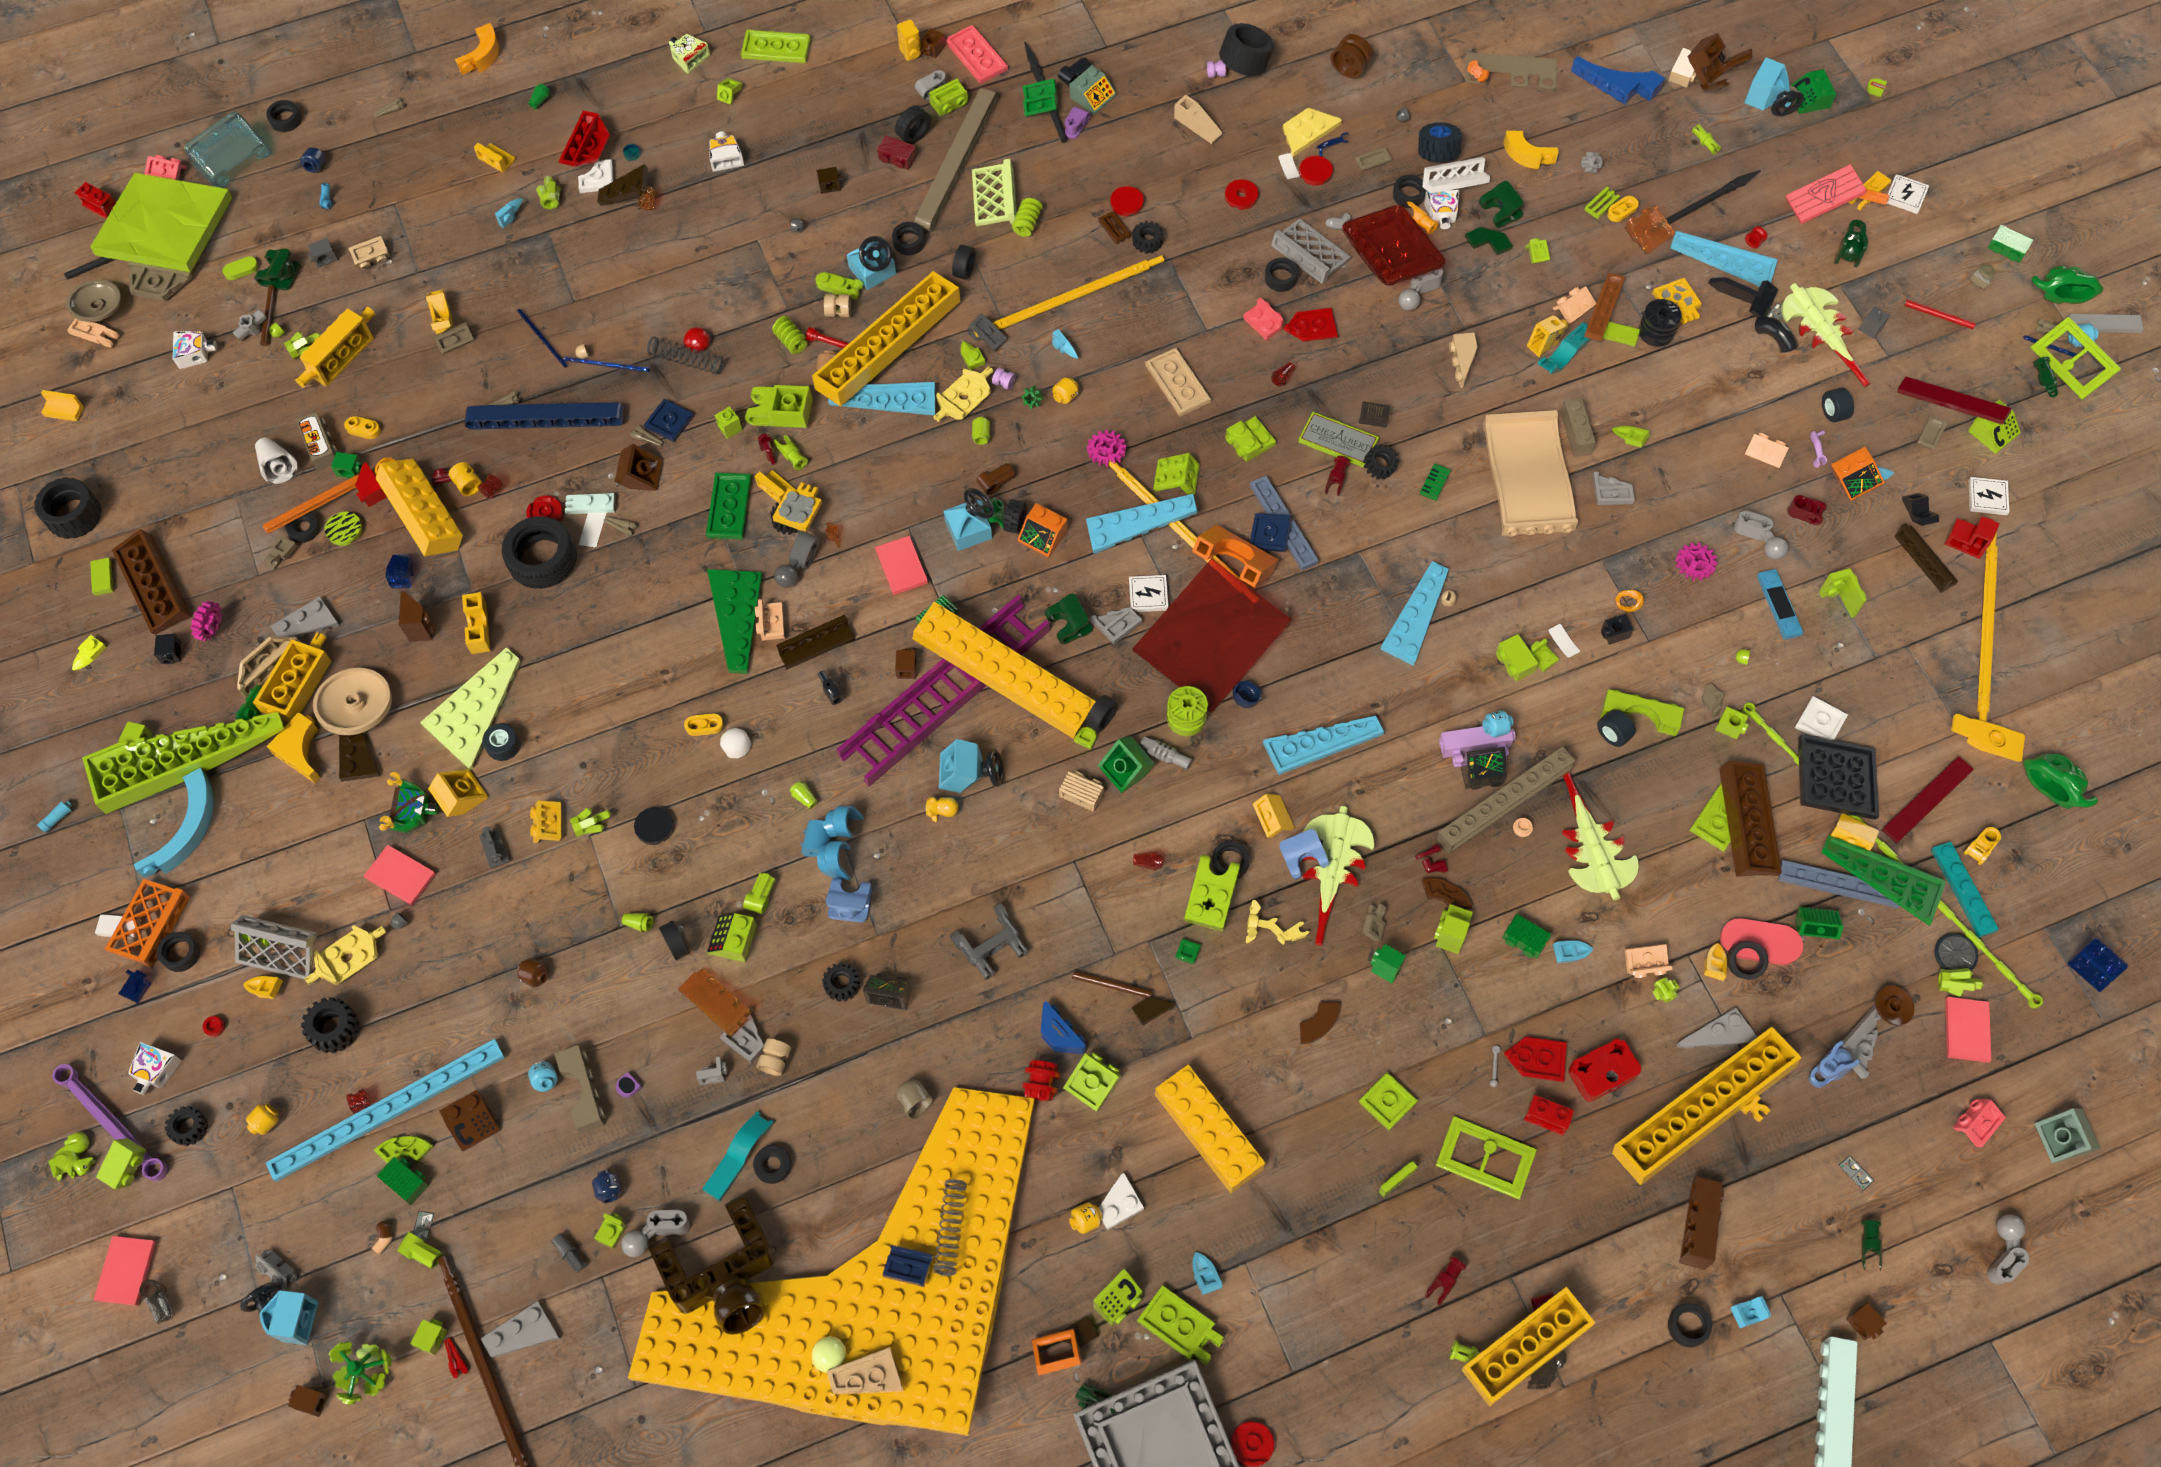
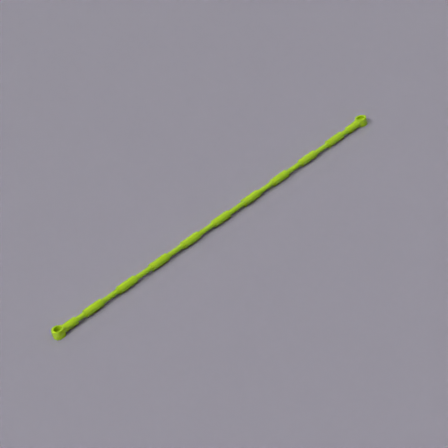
[1742,703,2043,1009]

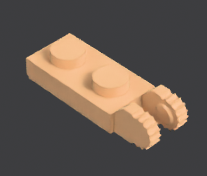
[67,319,120,348]

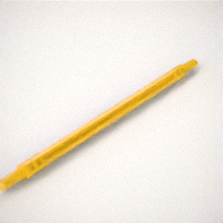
[974,255,1164,337]
[1109,461,1260,605]
[1977,532,1998,722]

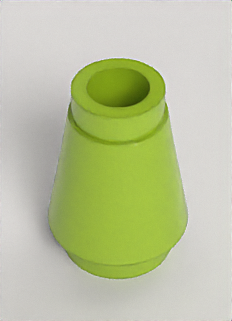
[789,780,818,809]
[622,913,653,933]

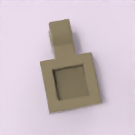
[265,535,297,570]
[1362,904,1386,941]

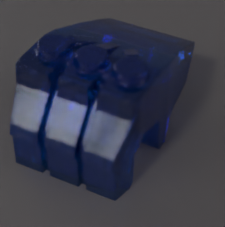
[385,554,413,589]

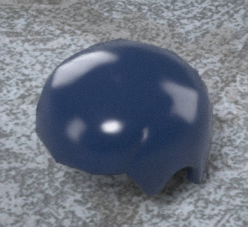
[1233,680,1262,708]

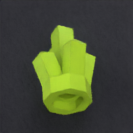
[536,176,561,209]
[284,332,321,360]
[570,807,611,837]
[1938,968,1984,997]

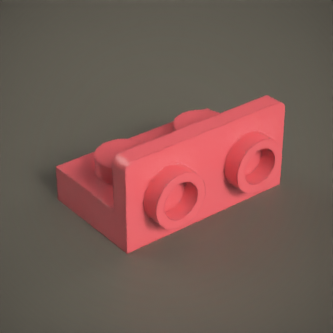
[144,155,187,180]
[1243,298,1283,340]
[1953,1099,2006,1147]

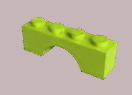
[1600,689,1684,736]

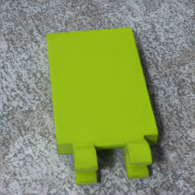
[1137,1285,1224,1365]

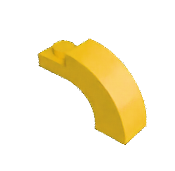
[1504,131,1558,169]
[426,289,454,334]

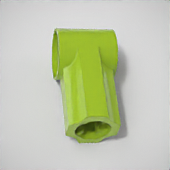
[743,873,776,915]
[396,1232,443,1270]

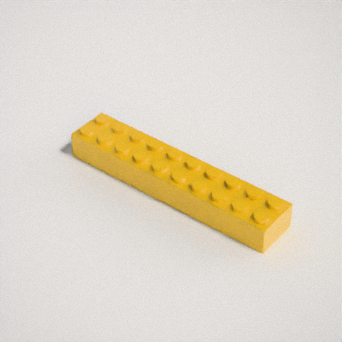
[812,271,961,407]
[912,602,1096,739]
[1612,1027,1802,1185]

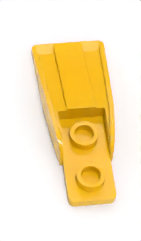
[1951,714,2025,762]

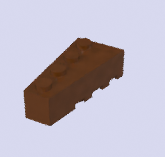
[1679,1177,1724,1270]

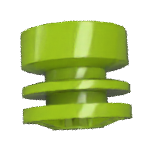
[1167,686,1208,736]

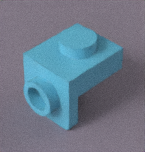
[1731,1296,1771,1328]

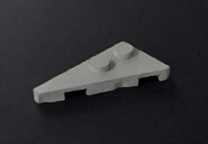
[1840,1004,1881,1079]
[1676,1008,1757,1049]

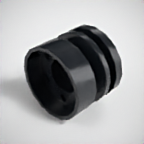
[1638,299,1682,347]

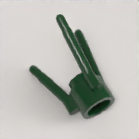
[1075,1383,1115,1413]

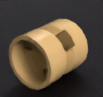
[824,294,851,318]
[756,1039,791,1076]

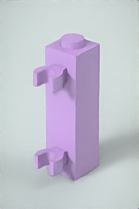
[1439,726,1515,768]

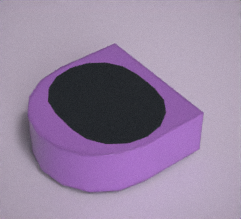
[616,1072,641,1098]

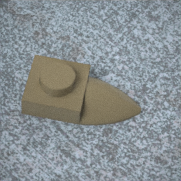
[1970,265,1995,289]

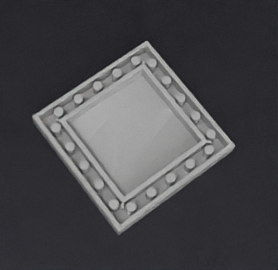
[1072,1360,1239,1467]

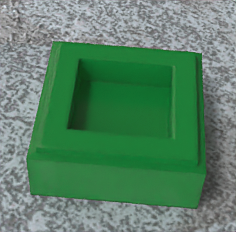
[1175,939,1201,965]

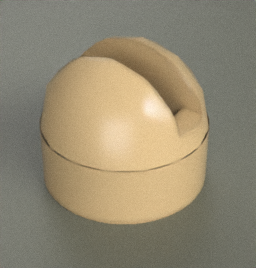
[576,343,590,359]
[1441,590,1457,606]

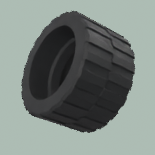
[1219,23,1274,76]
[34,477,102,539]

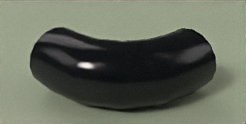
[1755,316,1798,352]

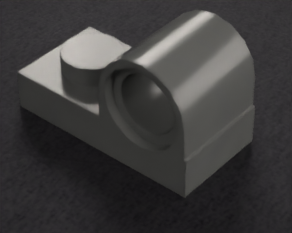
[967,313,1006,351]

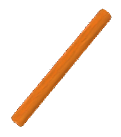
[263,474,359,534]

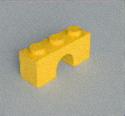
[462,592,490,654]

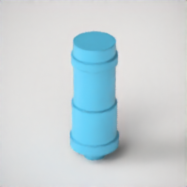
[37,801,72,833]

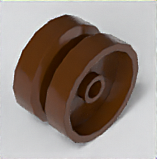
[1330,34,1374,78]

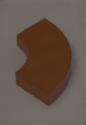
[1421,878,1473,910]
[1299,1002,1339,1044]

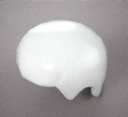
[720,728,751,758]

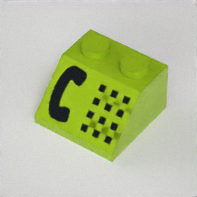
[1968,400,2021,454]
[1093,1269,1142,1326]

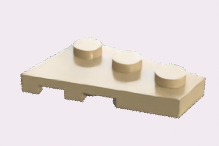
[827,1348,904,1394]

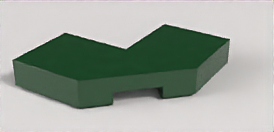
[1465,227,1513,255]

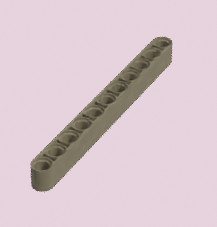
[914,87,998,231]

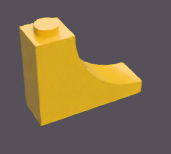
[267,712,320,784]

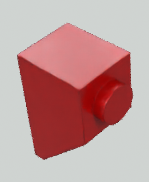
[355,462,387,507]

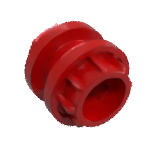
[1022,1060,1061,1102]

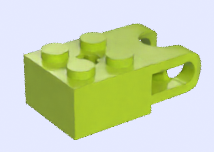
[745,385,813,428]
[1184,854,1240,932]

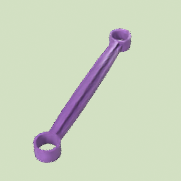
[52,1064,168,1182]

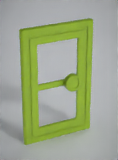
[2030,317,2121,400]
[1435,1116,1537,1200]

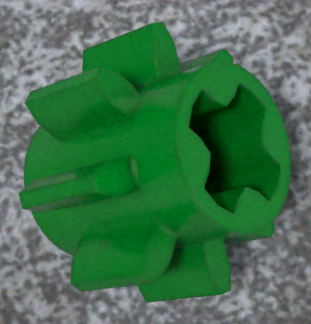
[1021,386,1045,409]

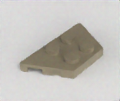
[128,261,193,301]

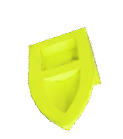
[72,635,107,670]

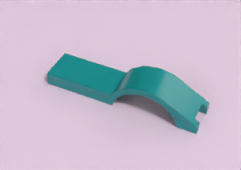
[1537,322,1592,374]
[702,1111,774,1202]

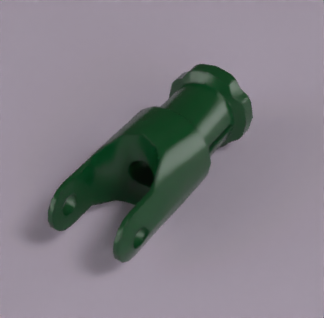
[2033,357,2058,398]
[1861,1220,1882,1271]

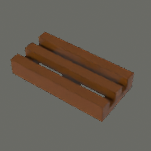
[1098,211,1131,245]

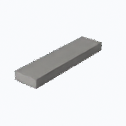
[2068,314,2144,333]

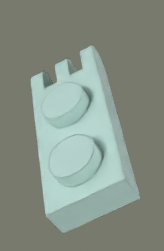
[565,493,616,514]

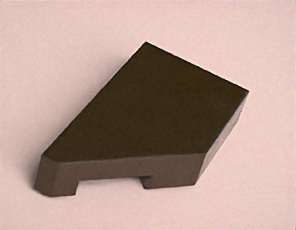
[1132,997,1174,1026]
[1060,1317,1098,1348]

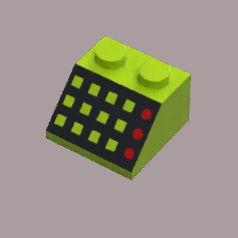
[707,913,757,962]

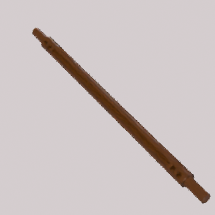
[438,1256,531,1467]

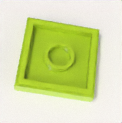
[1359,1072,1418,1131]

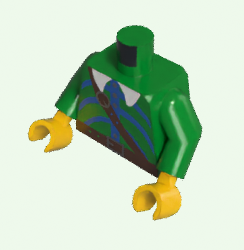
[379,772,439,833]

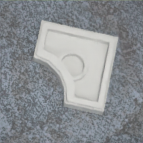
[578,159,613,193]

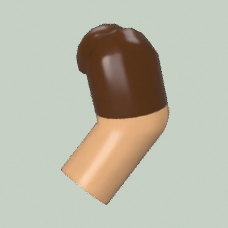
[372,1221,393,1255]

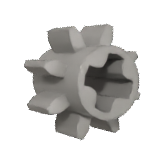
[1581,152,1602,173]

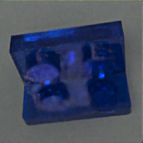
[2068,937,2129,992]

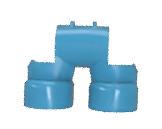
[801,805,864,880]

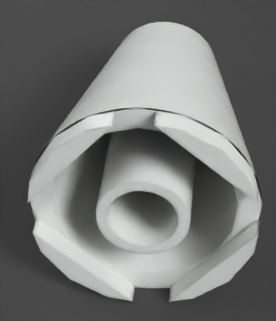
[255,438,297,484]

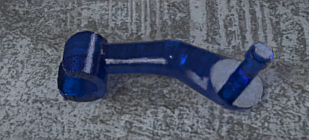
[1316,132,1349,157]

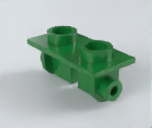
[235,684,262,720]

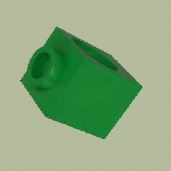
[331,452,363,478]

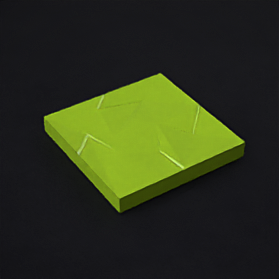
[90,173,232,273]

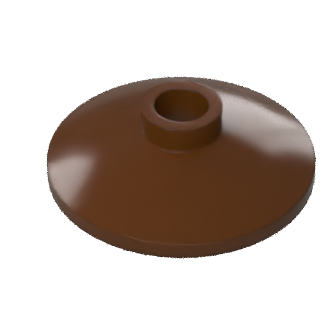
[1875,985,1914,1026]

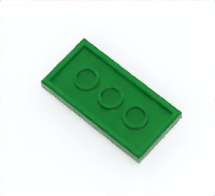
[706,473,752,540]

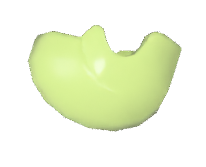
[812,1336,846,1373]

